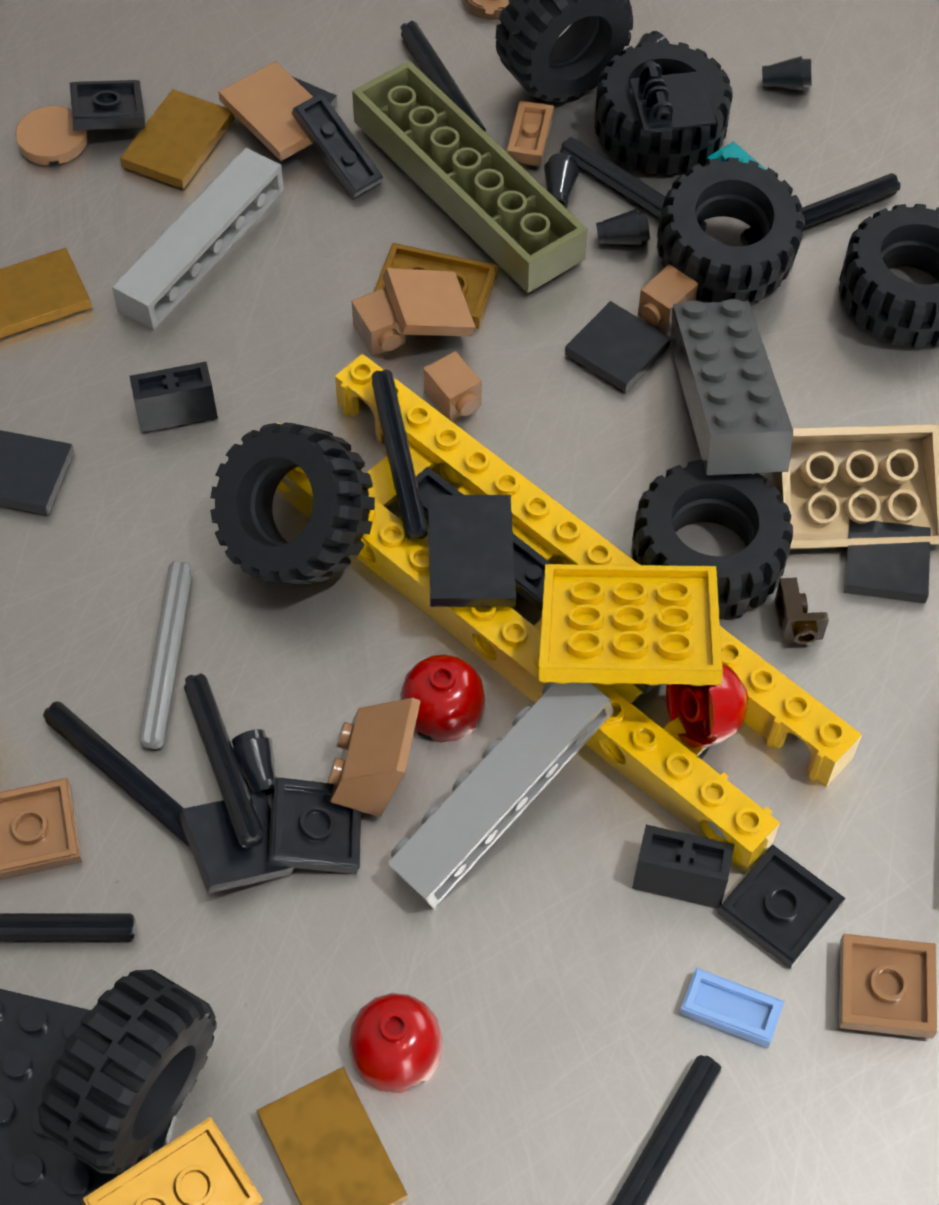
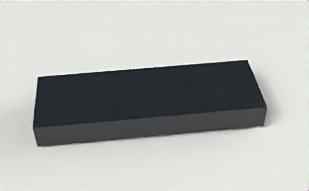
[292,92,384,199]

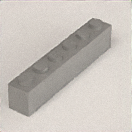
[112,148,284,331]
[387,682,614,909]

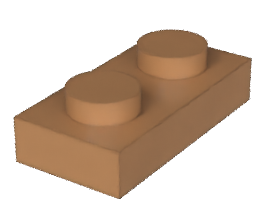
[507,101,554,166]

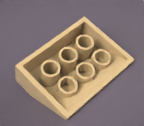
[773,424,939,549]

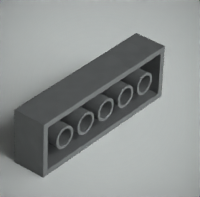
[670,299,793,475]

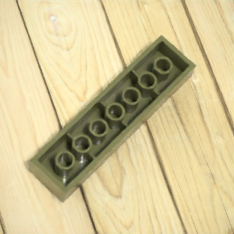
[352,61,588,293]

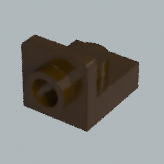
[774,577,829,644]

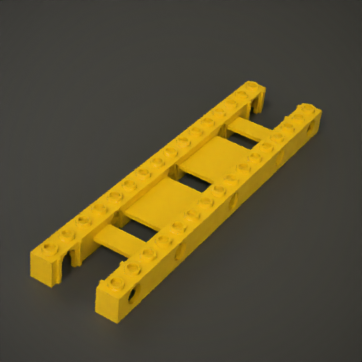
[276,354,862,874]

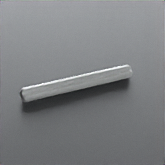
[139,561,192,749]

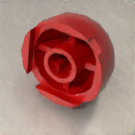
[400,654,485,743]
[666,662,748,748]
[349,993,443,1093]

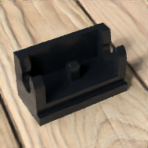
[129,361,218,433]
[632,824,735,908]

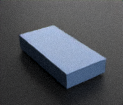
[680,968,784,1048]

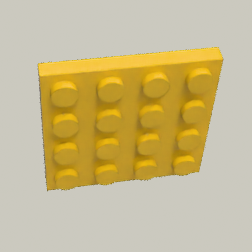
[539,564,723,686]

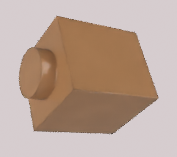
[638,264,699,334]
[351,287,406,356]
[423,351,482,421]

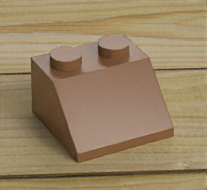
[327,698,421,817]

